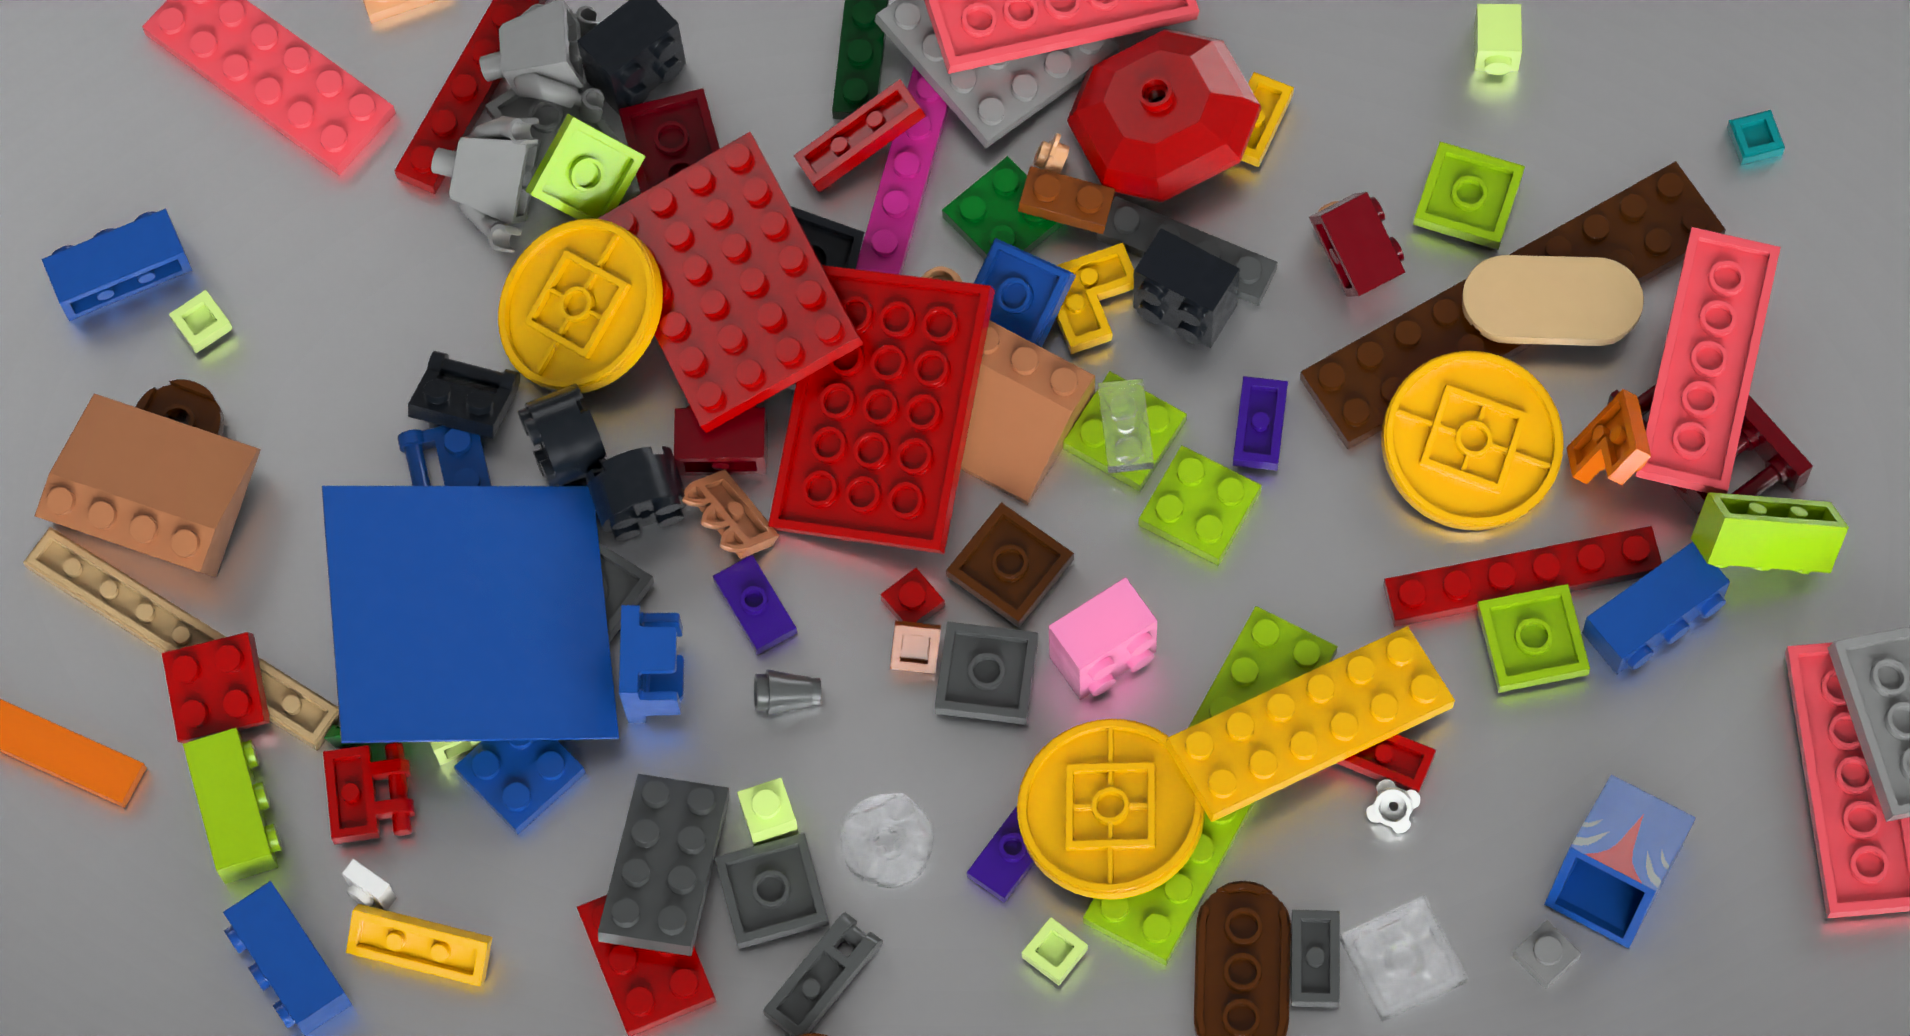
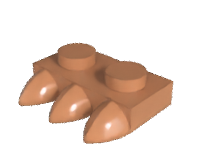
[682,469,779,559]

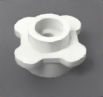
[1367,779,1421,833]

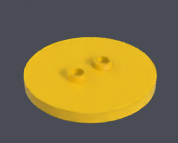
[498,218,663,393]
[1381,351,1564,531]
[1017,719,1205,900]

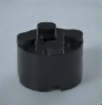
[517,383,607,487]
[585,446,687,541]

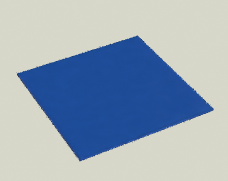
[322,486,619,743]

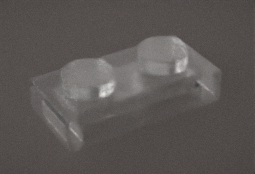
[1098,379,1154,474]

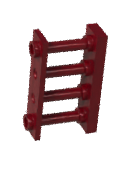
[1607,384,1813,521]

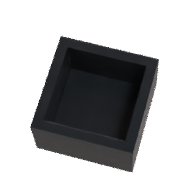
[577,0,686,116]
[1133,228,1240,348]

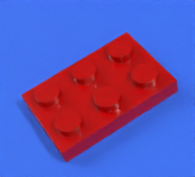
[577,895,716,1036]

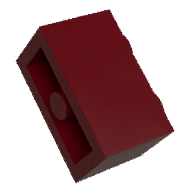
[1309,192,1405,297]
[674,405,768,476]

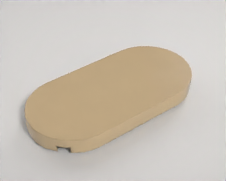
[1462,255,1644,346]

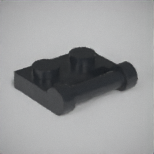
[408,351,520,439]

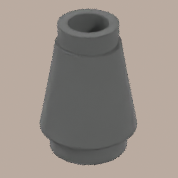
[754,669,821,715]

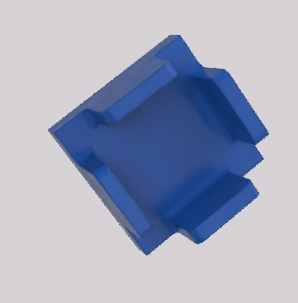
[619,605,684,723]

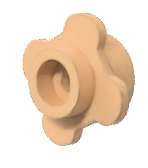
[1033,133,1069,174]

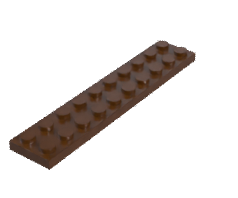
[1300,161,1726,449]

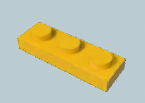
[346,904,493,986]

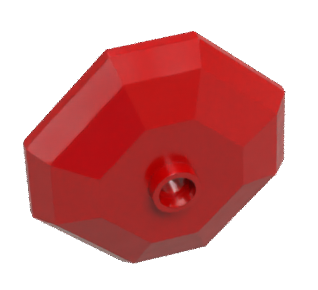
[1067,29,1261,202]

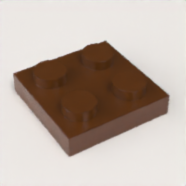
[946,502,1074,628]

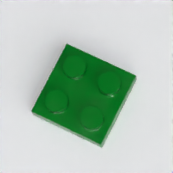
[942,156,1064,259]

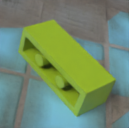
[1691,492,1849,574]
[183,728,282,884]

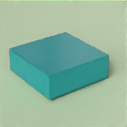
[1727,110,1785,165]

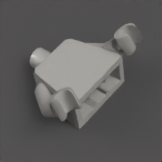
[479,0,605,123]
[431,116,541,253]

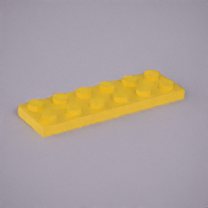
[1165,626,1455,822]

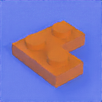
[1566,389,1651,485]

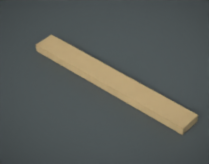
[23,527,339,751]

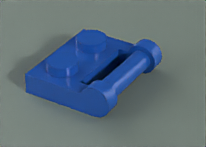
[397,426,492,486]

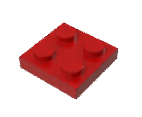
[162,632,270,744]

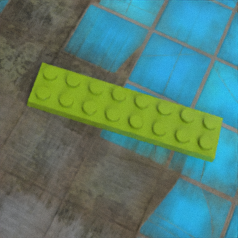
[1083,606,1338,965]

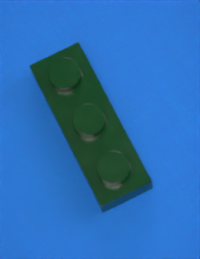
[832,0,889,120]

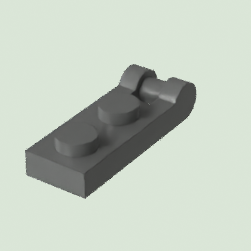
[763,912,883,1036]

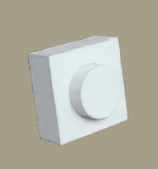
[342,859,397,911]

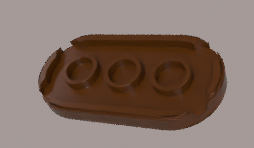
[1193,881,1291,1036]

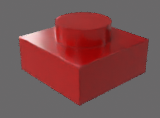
[880,568,945,623]

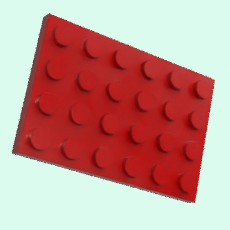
[597,132,863,433]
[768,265,995,554]

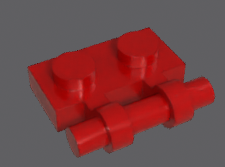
[323,743,415,845]

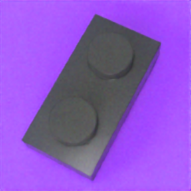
[1291,910,1340,1007]

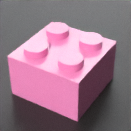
[1049,577,1157,700]

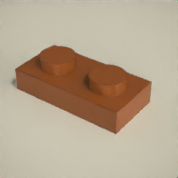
[1018,166,1115,235]

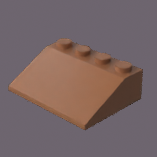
[961,320,1095,505]
[34,393,261,577]

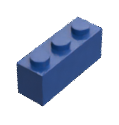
[41,208,193,321]
[1582,542,1730,674]
[223,881,352,1036]

